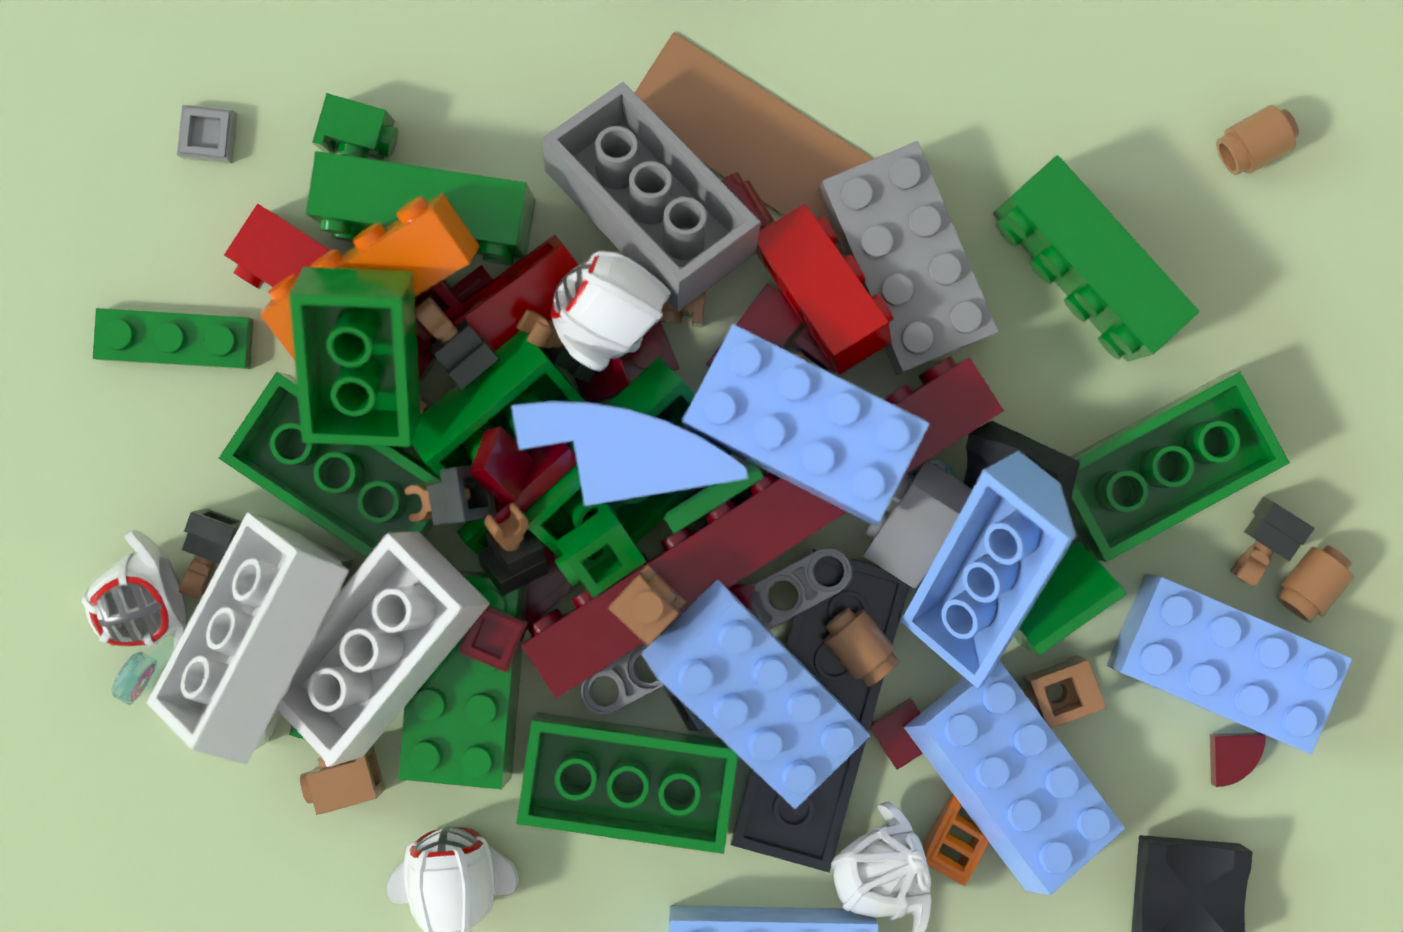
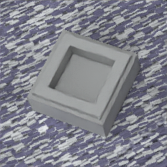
[177,105,237,163]

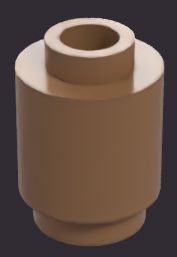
[1216,105,1299,175]
[1277,545,1354,623]
[823,607,899,687]

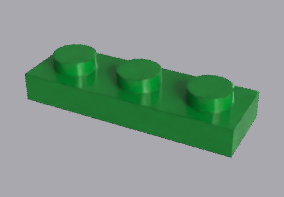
[93,308,253,369]

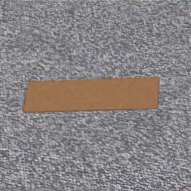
[635,32,873,255]

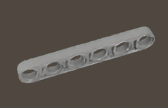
[580,548,853,715]

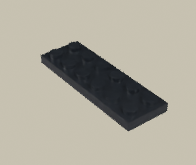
[730,548,909,873]

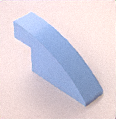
[512,401,748,506]

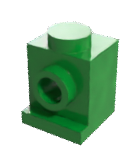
[312,93,398,159]
[555,503,646,598]

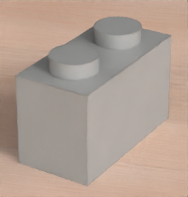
[863,461,973,589]

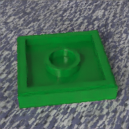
[664,461,764,533]

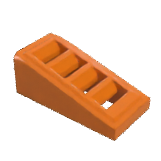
[922,793,989,886]

